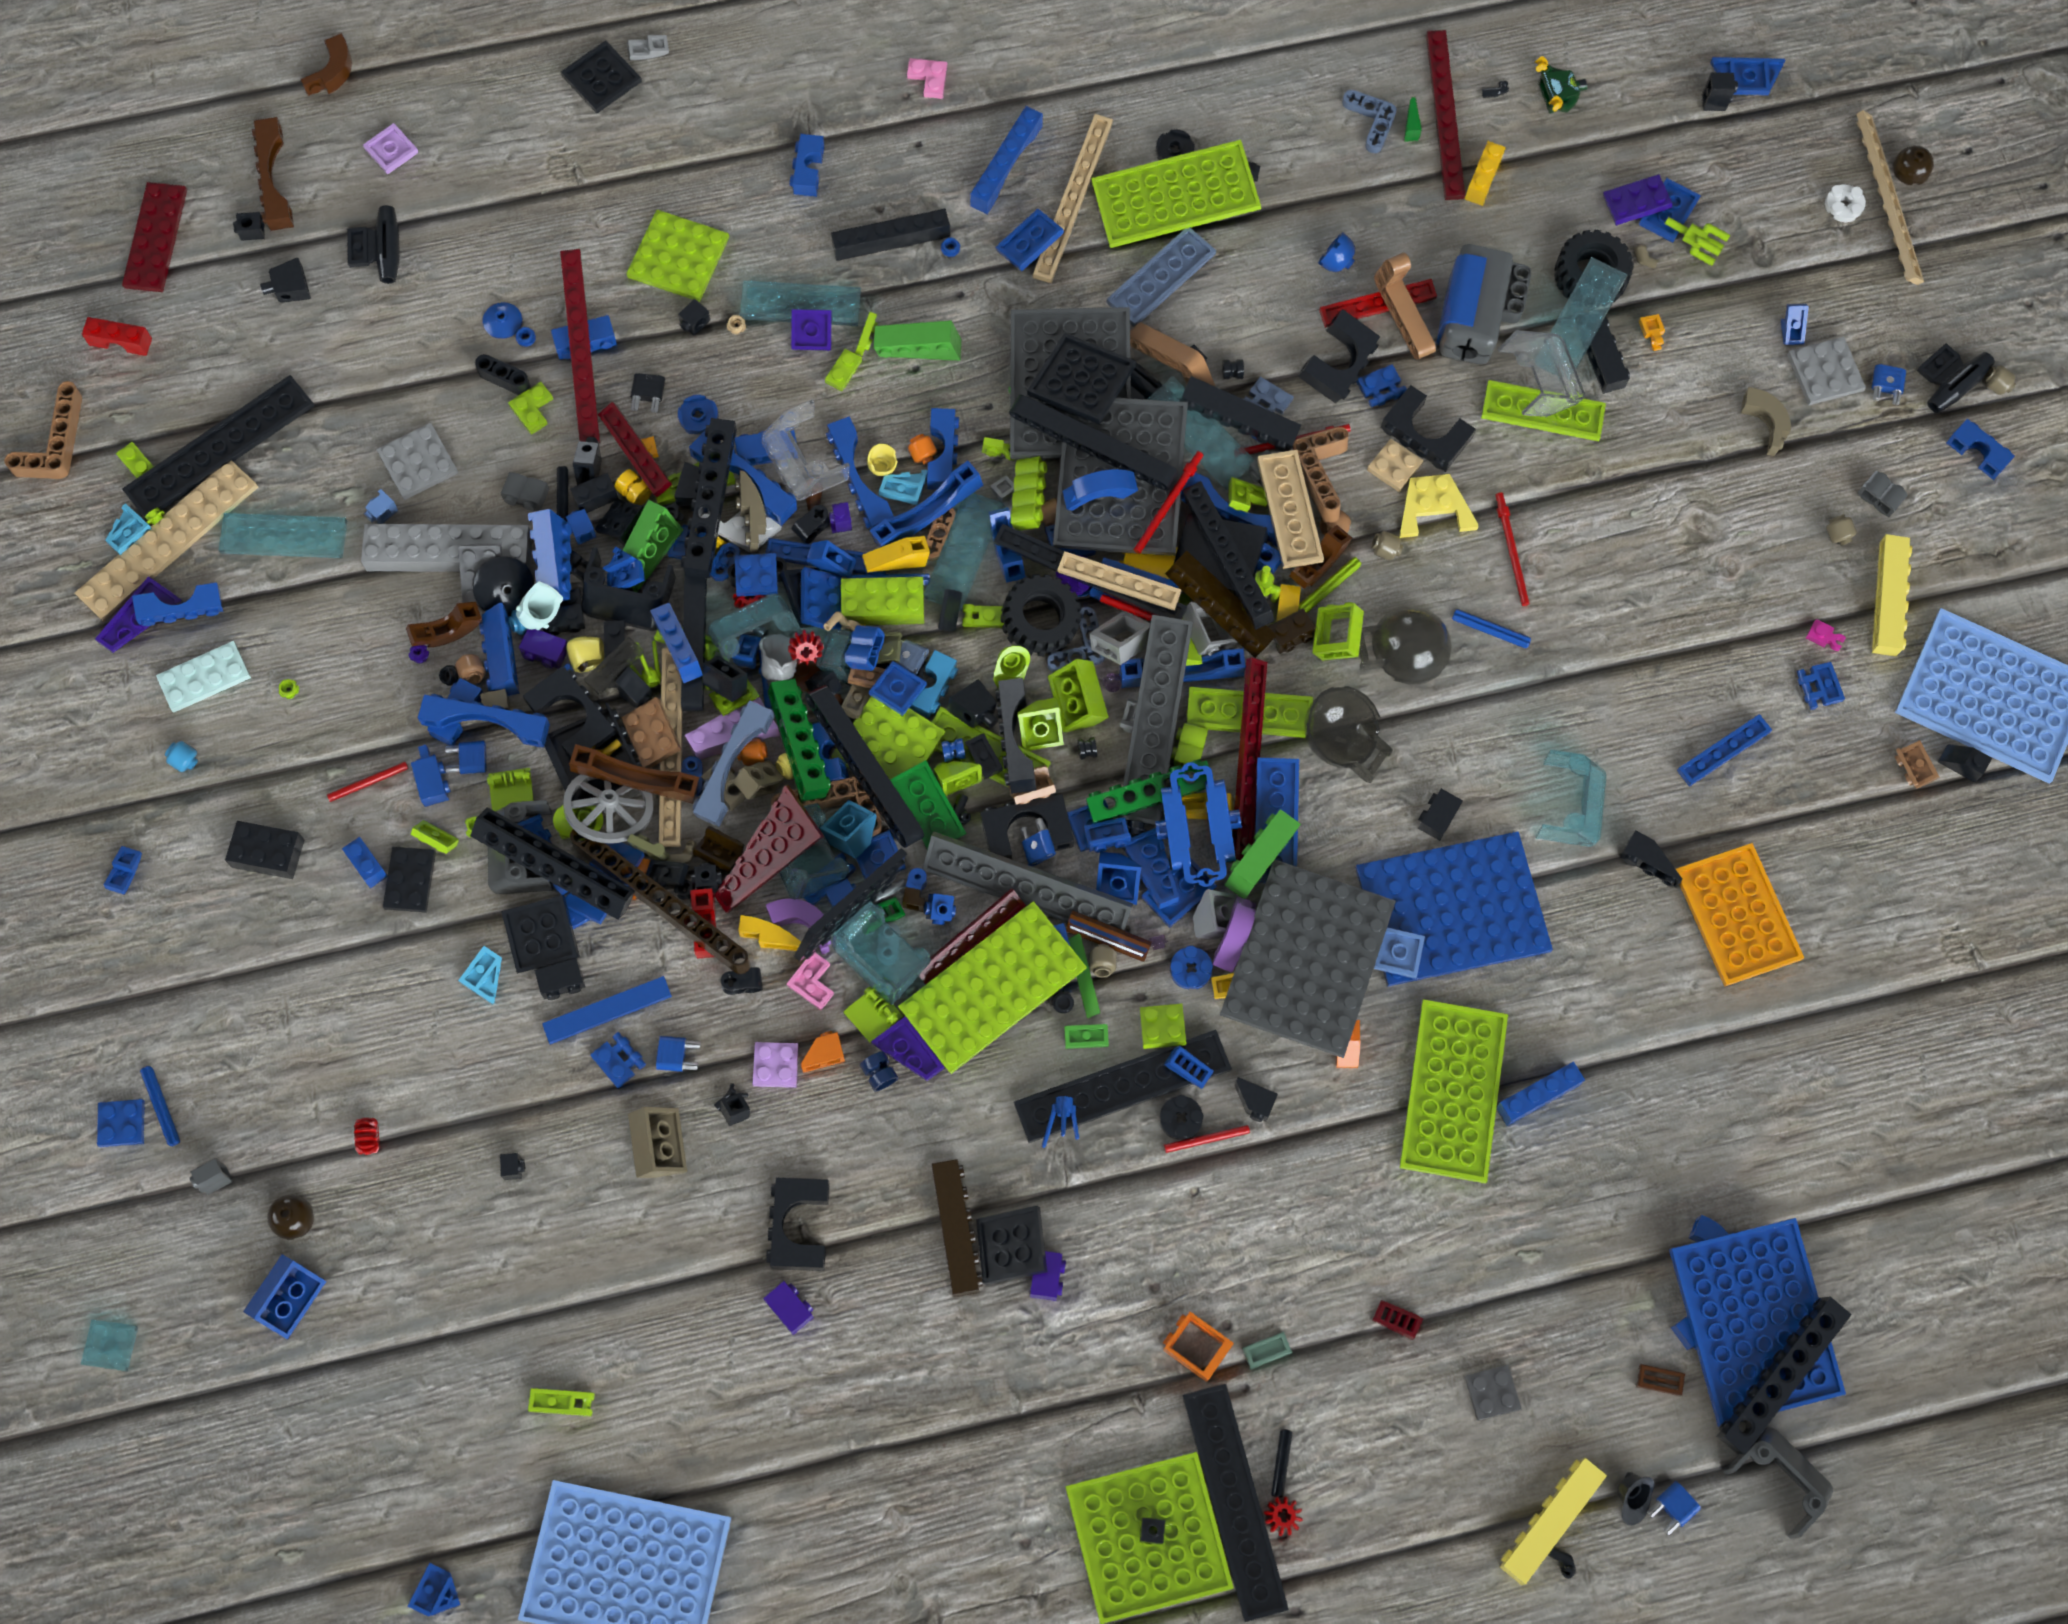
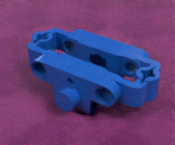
[1155,762,1242,887]

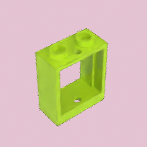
[1312,602,1364,661]

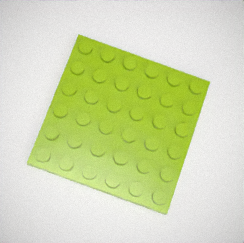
[1065,1452,1234,1624]

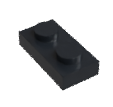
[965,733,1003,780]

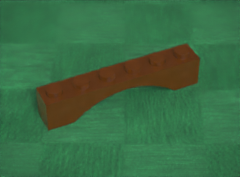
[252,117,294,231]
[569,744,699,804]

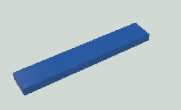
[765,538,886,574]
[542,976,672,1045]

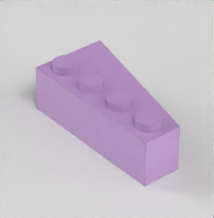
[685,698,780,760]

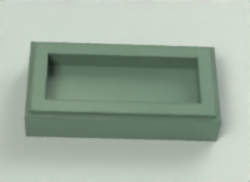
[1242,1332,1292,1369]

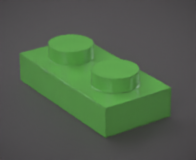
[1064,1024,1109,1049]

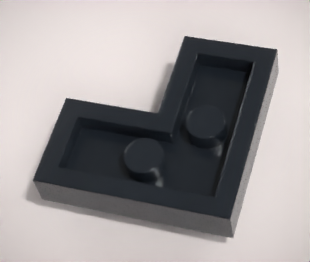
[641,859,689,902]

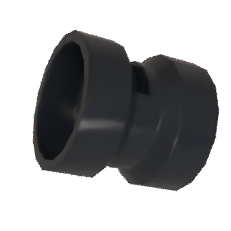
[1222,359,1244,380]

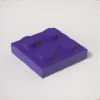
[791,309,832,351]

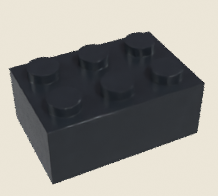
[225,821,305,879]

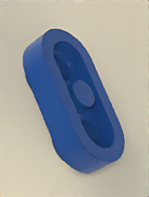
[711,543,740,581]
[681,756,703,798]

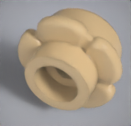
[727,315,746,334]

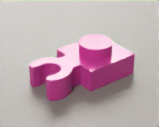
[1806,619,1846,651]

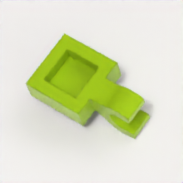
[981,437,1015,461]

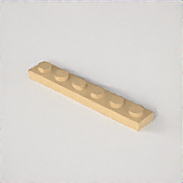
[1058,551,1182,611]

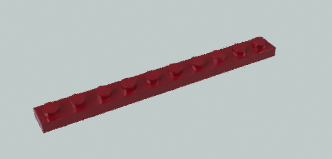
[1426,30,1465,200]
[560,249,600,443]
[1232,657,1268,862]

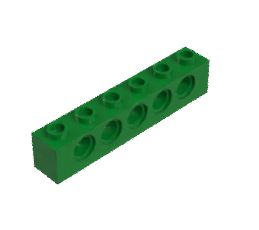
[767,679,831,802]
[1086,759,1209,824]

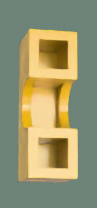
[1465,141,1506,206]

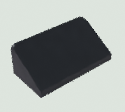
[938,589,962,632]

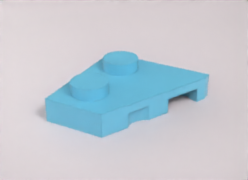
[879,470,928,505]
[105,503,151,555]
[458,946,502,1005]

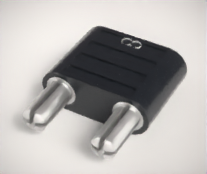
[630,373,665,413]

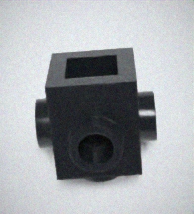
[691,863,722,893]

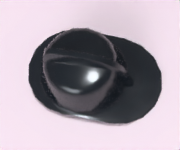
[1617,1472,1655,1526]

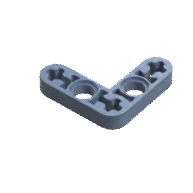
[1342,90,1396,153]
[1047,607,1105,673]

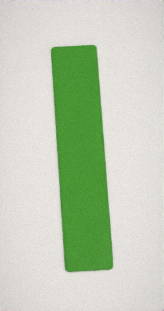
[1068,934,1100,1018]

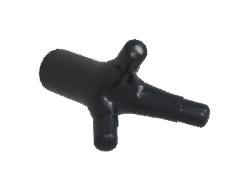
[714,1083,749,1111]

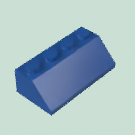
[479,603,520,696]

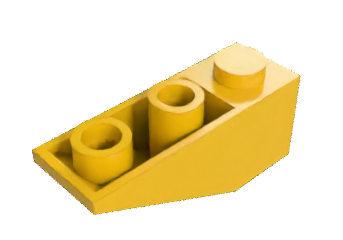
[862,536,930,572]

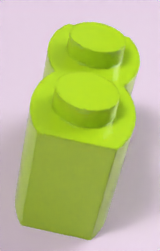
[1171,723,1208,767]

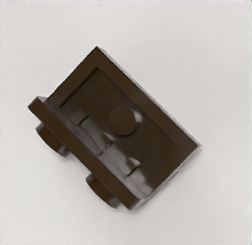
[1268,609,1316,654]
[693,826,745,873]

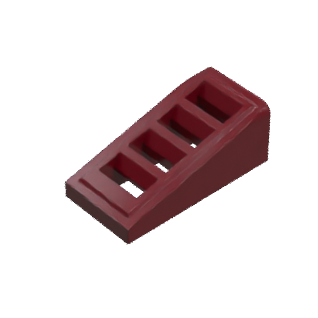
[1372,1300,1423,1340]

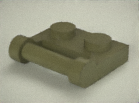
[627,834,670,861]

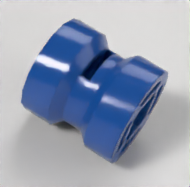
[941,738,966,762]

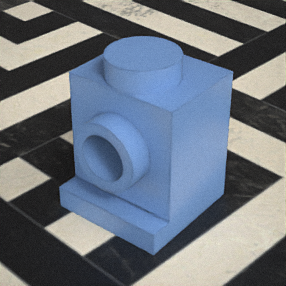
[364,489,398,524]

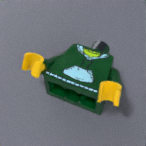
[1535,56,1587,114]

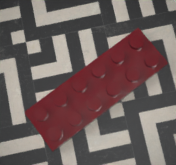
[122,182,187,292]

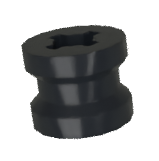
[1077,737,1098,760]

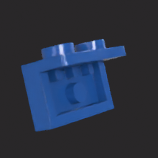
[1084,817,1131,853]

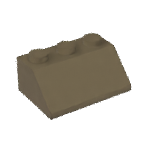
[628,1107,687,1178]

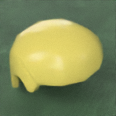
[867,443,898,476]

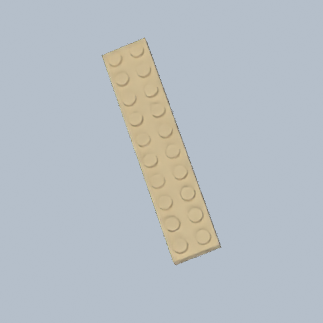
[75,461,258,622]

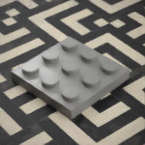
[1787,337,1866,406]
[376,423,459,500]

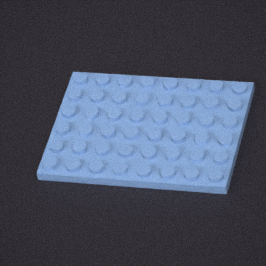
[1895,608,2068,784]
[518,1480,732,1624]

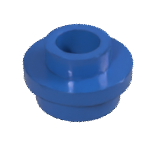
[941,237,960,257]
[516,327,536,347]

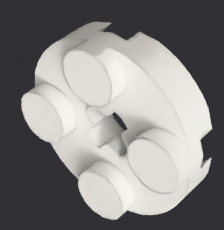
[1825,184,1866,222]

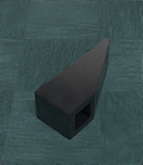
[1620,830,1682,887]

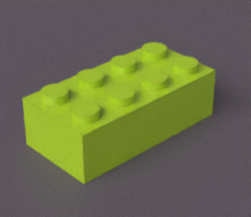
[841,577,924,625]

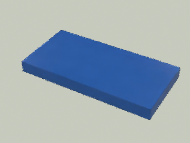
[566,842,645,925]

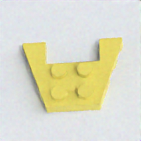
[1399,474,1479,538]

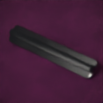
[556,466,568,522]
[1271,1429,1293,1498]

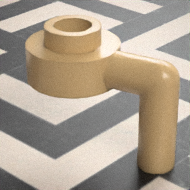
[824,611,860,641]

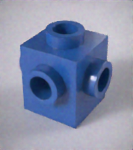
[924,894,956,925]

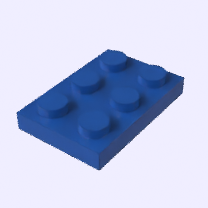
[1639,178,1701,243]
[995,209,1064,272]
[801,567,842,632]
[1141,857,1217,928]

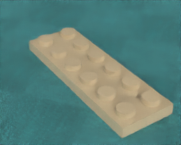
[1257,450,1324,569]

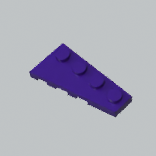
[95,576,183,653]

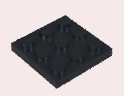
[561,40,642,114]
[501,895,580,974]
[976,1205,1047,1285]

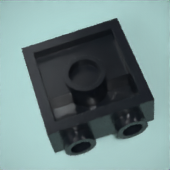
[542,588,586,636]

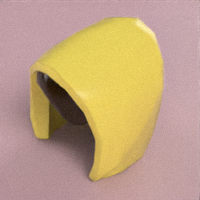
[566,636,605,673]

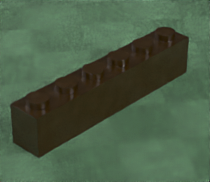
[1165,550,1276,658]
[932,1159,983,1298]

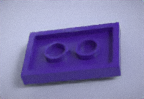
[1603,174,1672,225]

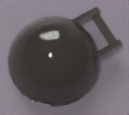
[1359,606,1452,685]
[1304,686,1393,783]

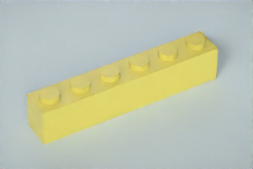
[1872,534,1912,657]
[1500,1458,1607,1585]

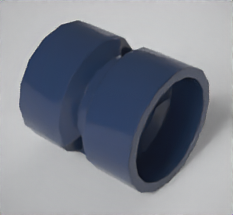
[860,1051,898,1092]

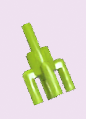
[1665,217,1731,266]
[1255,565,1281,603]

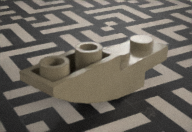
[735,471,766,553]

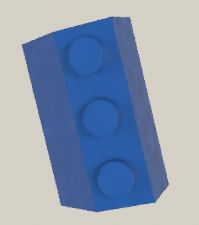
[243,1254,327,1340]

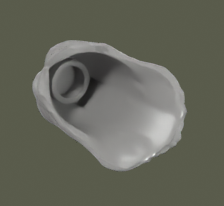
[759,634,797,687]

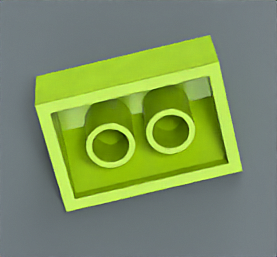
[1048,659,1109,733]

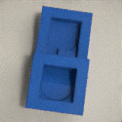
[103,846,142,895]

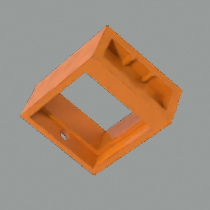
[1163,1312,1234,1382]

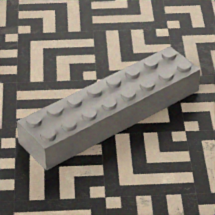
[361,524,532,572]

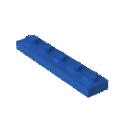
[1677,714,1772,787]

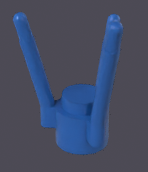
[1042,1096,1079,1148]

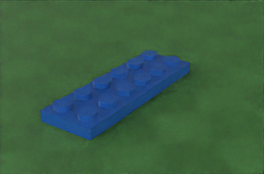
[1255,757,1299,883]

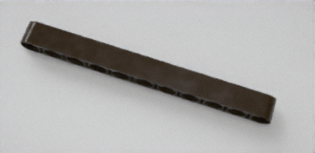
[570,829,751,974]

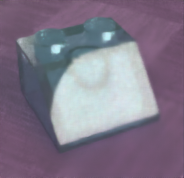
[816,629,852,686]

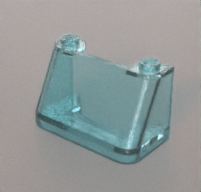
[779,803,849,900]
[833,901,931,1005]

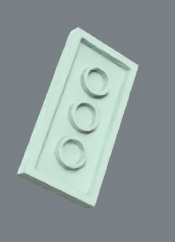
[156,641,251,713]

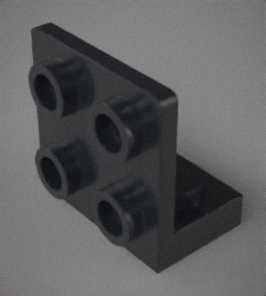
[595,499,644,546]

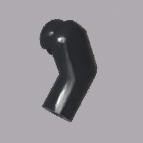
[1548,1546,1576,1579]

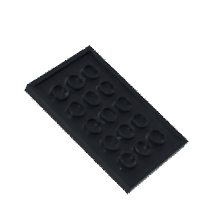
[794,848,907,962]

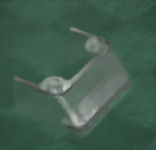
[1498,330,1585,417]
[762,399,850,500]

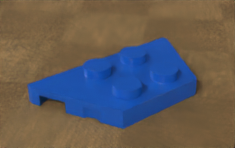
[1710,57,1785,95]

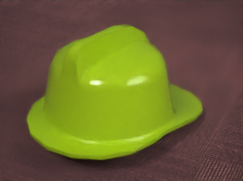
[993,644,1030,688]
[553,805,604,837]

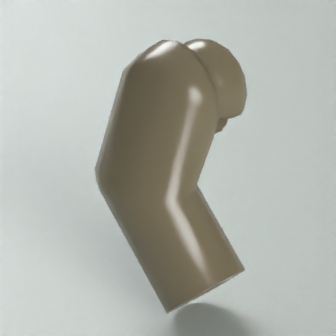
[1634,243,1658,269]
[670,841,697,863]

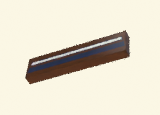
[1066,911,1152,962]

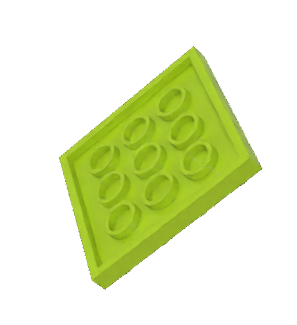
[626,210,729,302]
[831,696,946,779]

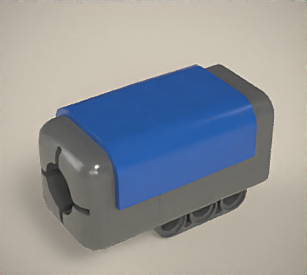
[1436,244,1531,365]

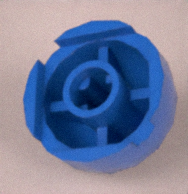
[1318,232,1355,272]

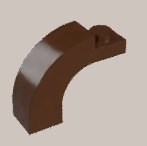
[301,33,352,96]
[1289,525,1353,589]
[406,602,482,648]

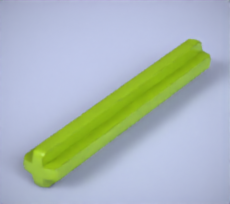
[1299,557,1361,613]

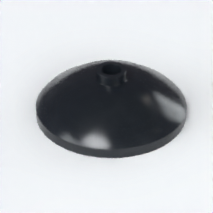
[472,556,535,617]

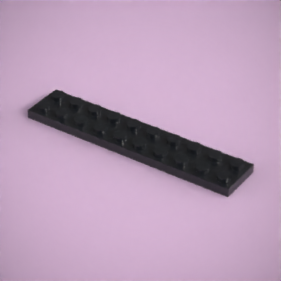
[122,375,315,521]
[1014,1030,1232,1144]
[1182,1384,1289,1623]

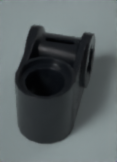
[792,505,830,544]
[721,967,763,995]

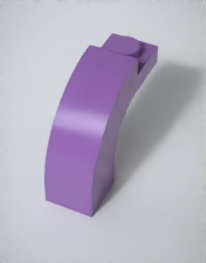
[1212,896,1256,973]
[766,898,832,955]

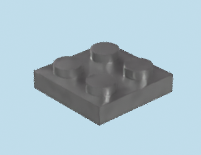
[1464,1365,1522,1421]

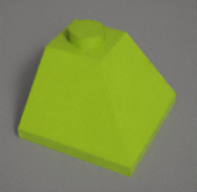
[1018,698,1064,751]
[933,761,982,796]

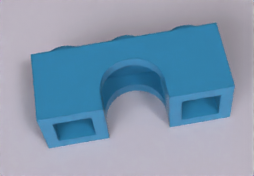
[910,650,959,719]

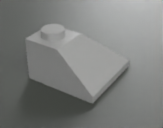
[1193,889,1236,940]

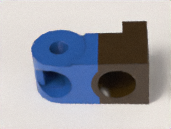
[902,868,927,912]

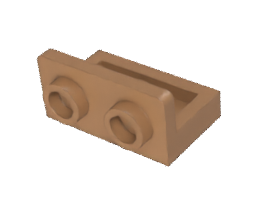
[1894,740,1940,789]
[1009,765,1056,804]

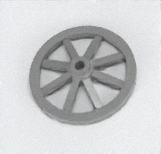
[563,774,653,843]

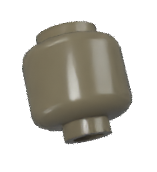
[1984,365,2016,395]
[1826,515,1857,546]
[1371,531,1403,561]
[1089,944,1117,978]

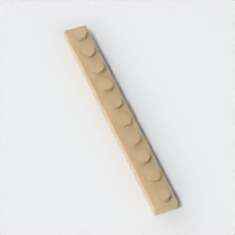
[1857,110,1924,285]
[1033,114,1113,283]
[659,648,683,847]

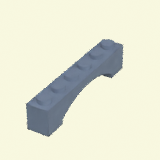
[693,700,775,827]

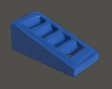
[1164,1045,1214,1089]

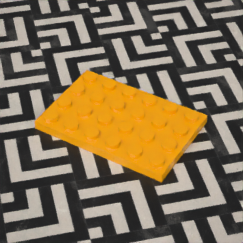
[1676,843,1804,987]

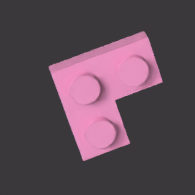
[907,58,947,99]
[787,953,834,1010]

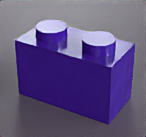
[519,629,568,669]
[1030,1251,1066,1301]
[763,1281,814,1335]

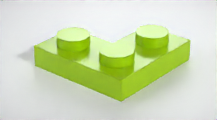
[508,382,553,435]
[1228,477,1267,512]

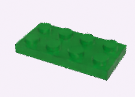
[890,760,967,850]

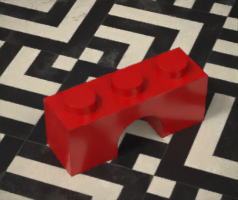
[82,317,152,356]
[691,888,717,959]

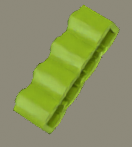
[1011,456,1047,531]

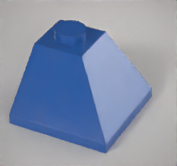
[1096,852,1141,905]

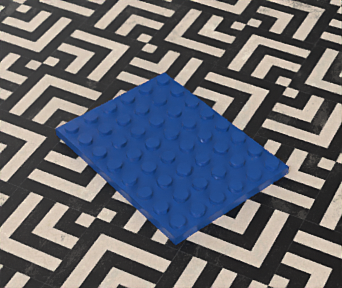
[1355,831,1553,987]
[1669,1218,1846,1427]

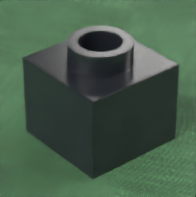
[720,1092,750,1126]
[500,1153,525,1180]
[1140,1518,1165,1545]

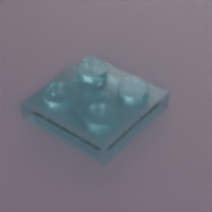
[81,1319,138,1372]

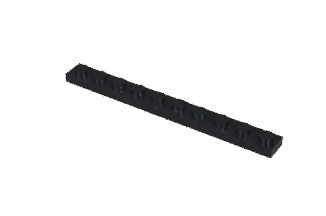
[994,524,1187,620]

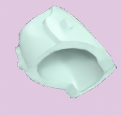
[516,581,563,631]

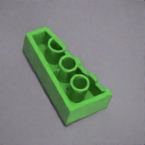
[874,321,962,361]
[623,500,684,592]
[1224,809,1301,899]

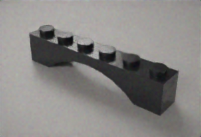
[995,678,1037,794]

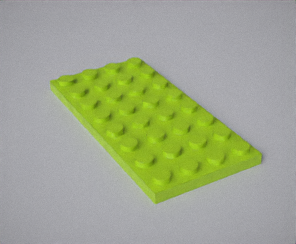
[1091,139,1261,248]
[898,901,1087,1074]
[1399,999,1508,1184]

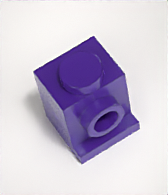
[829,502,852,534]

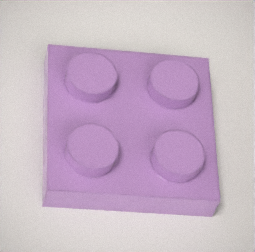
[363,123,419,175]
[753,1042,799,1088]

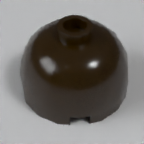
[1893,145,1934,185]
[267,1195,314,1240]

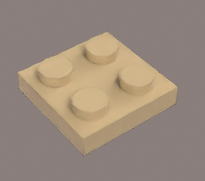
[1367,439,1424,493]

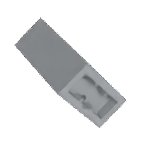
[1183,602,1238,656]
[1090,611,1151,665]

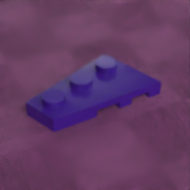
[871,1016,944,1081]

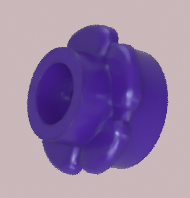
[408,645,429,663]

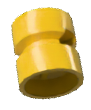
[614,469,652,505]

